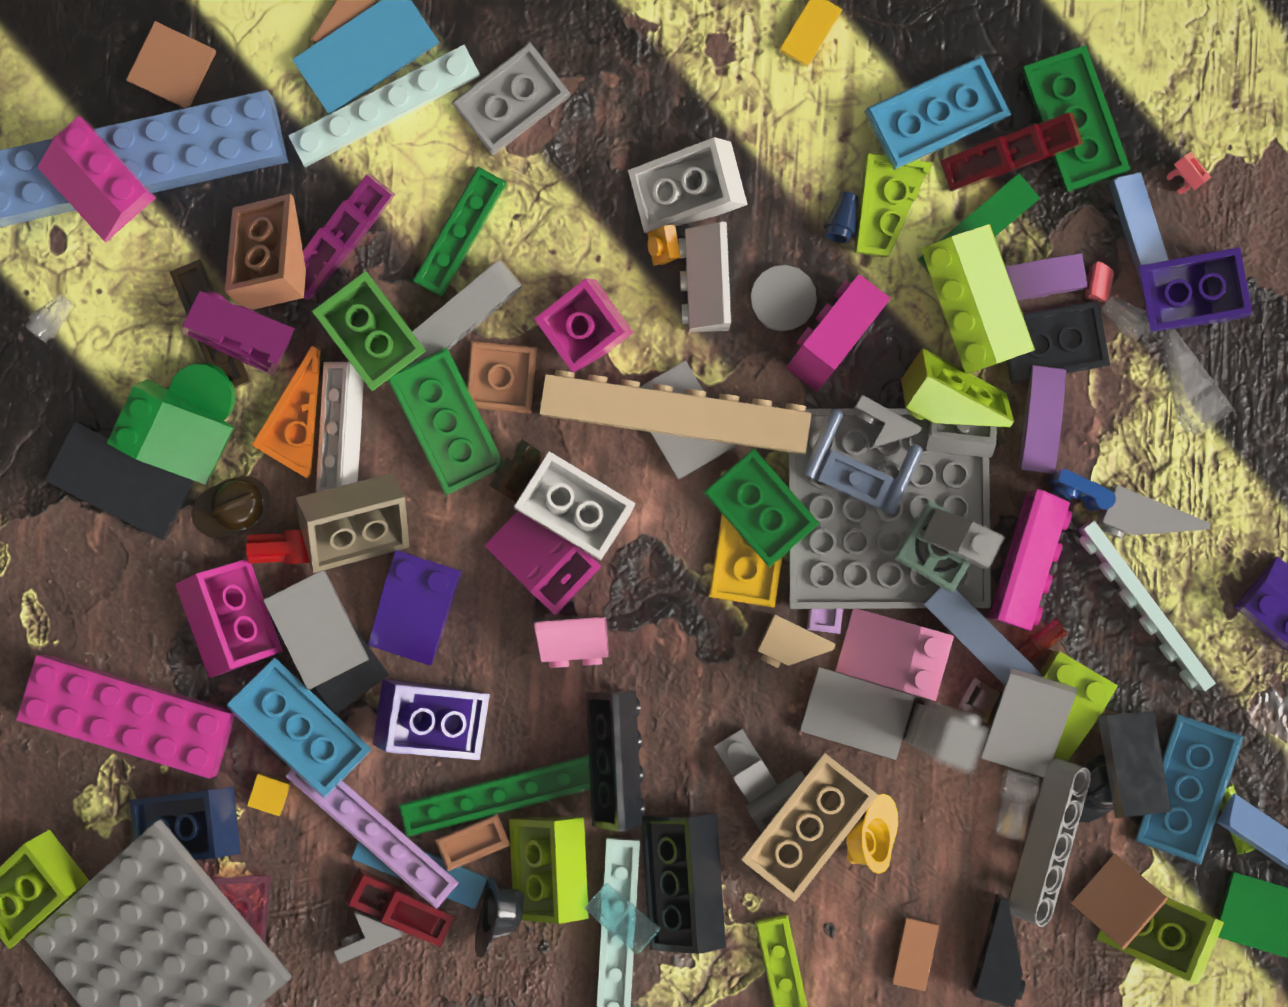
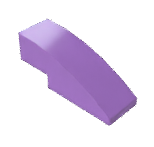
[1006,253,1087,301]
[1018,365,1066,474]

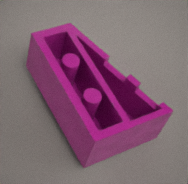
[182,291,294,376]

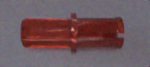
[1016,617,1069,662]

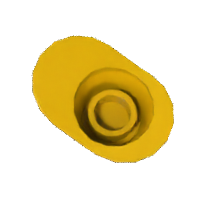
[846,794,898,874]

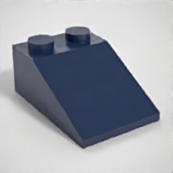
[129,787,241,860]

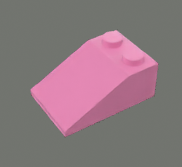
[835,609,954,701]
[535,617,609,668]

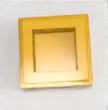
[247,773,291,816]

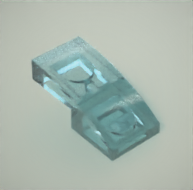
[584,883,661,954]

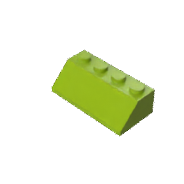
[921,224,1035,375]

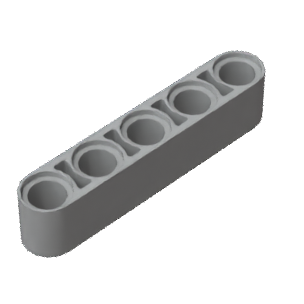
[407,260,522,366]
[1009,758,1091,927]

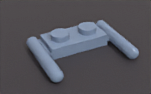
[802,409,922,515]

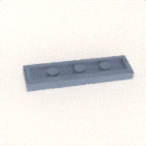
[923,587,1043,685]

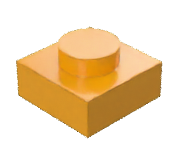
[647,225,681,266]

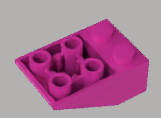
[485,511,602,615]

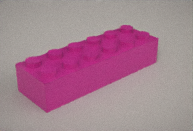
[16,654,235,779]

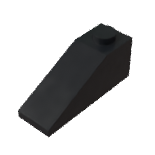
[970,894,1025,1007]

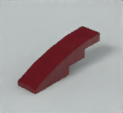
[940,112,1083,192]

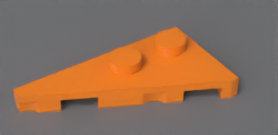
[252,346,321,479]

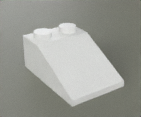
[628,137,747,233]

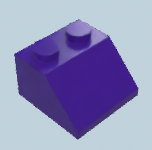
[1234,556,1288,650]

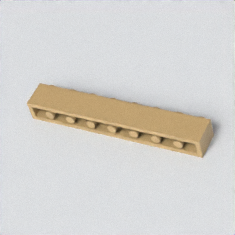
[540,370,812,455]

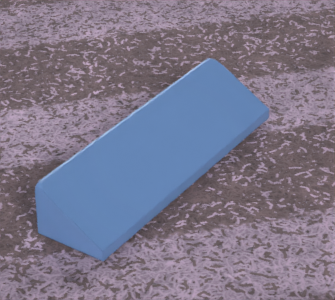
[1109,173,1168,292]
[1217,794,1288,870]

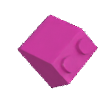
[534,278,634,373]

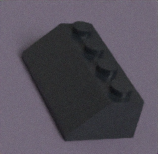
[586,690,645,832]
[642,812,726,954]

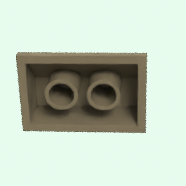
[296,473,409,573]

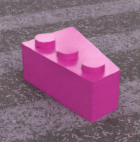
[786,274,891,392]

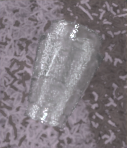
[25,293,74,343]
[1101,295,1149,341]

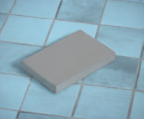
[452,42,571,156]
[640,360,736,480]
[263,570,369,690]
[799,667,915,760]
[981,668,1077,777]

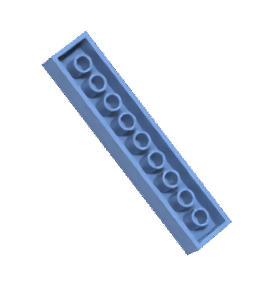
[0,90,288,227]

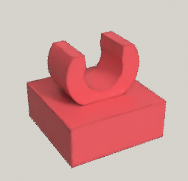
[1166,152,1211,194]

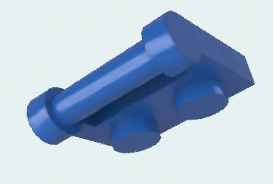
[1046,468,1116,512]

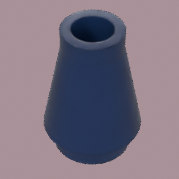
[823,192,859,244]

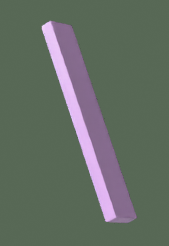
[286,769,459,909]

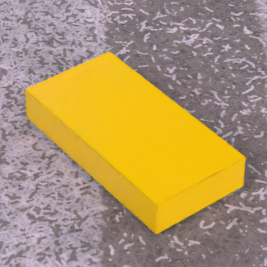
[780,0,842,68]

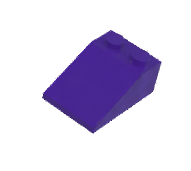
[1138,247,1252,332]
[368,550,463,666]
[373,679,490,760]

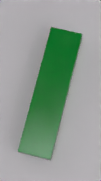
[413,166,507,298]
[917,174,1040,274]

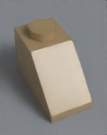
[757,614,836,668]

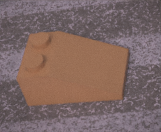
[225,194,306,310]

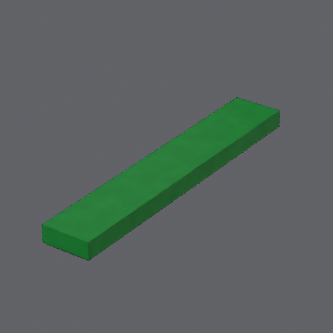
[398,755,590,837]

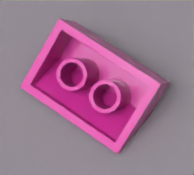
[38,116,156,243]
[175,559,283,678]

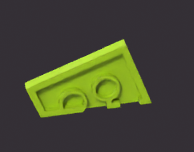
[854,153,932,258]

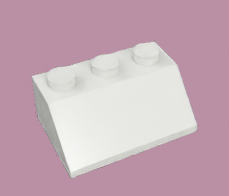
[679,222,731,332]
[514,451,636,561]

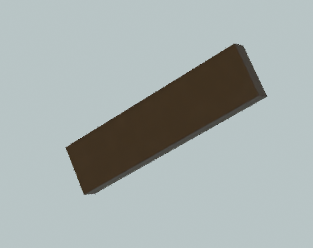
[170,259,251,389]

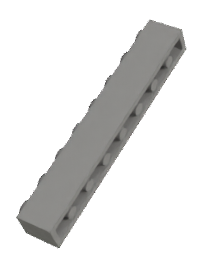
[902,699,986,772]

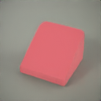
[1084,262,1114,302]

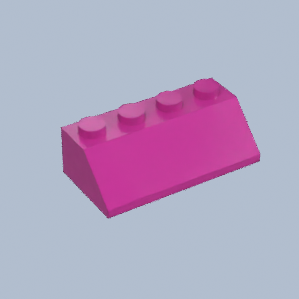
[988,489,1072,631]

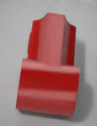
[246,530,310,564]

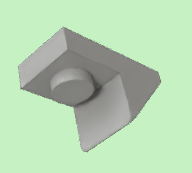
[853,395,922,449]
[714,728,777,803]
[334,910,404,964]

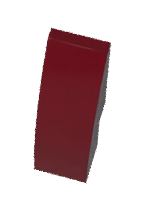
[345,868,455,947]

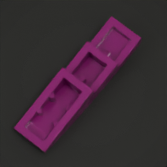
[303,174,396,301]

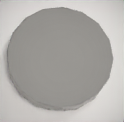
[750,265,817,332]

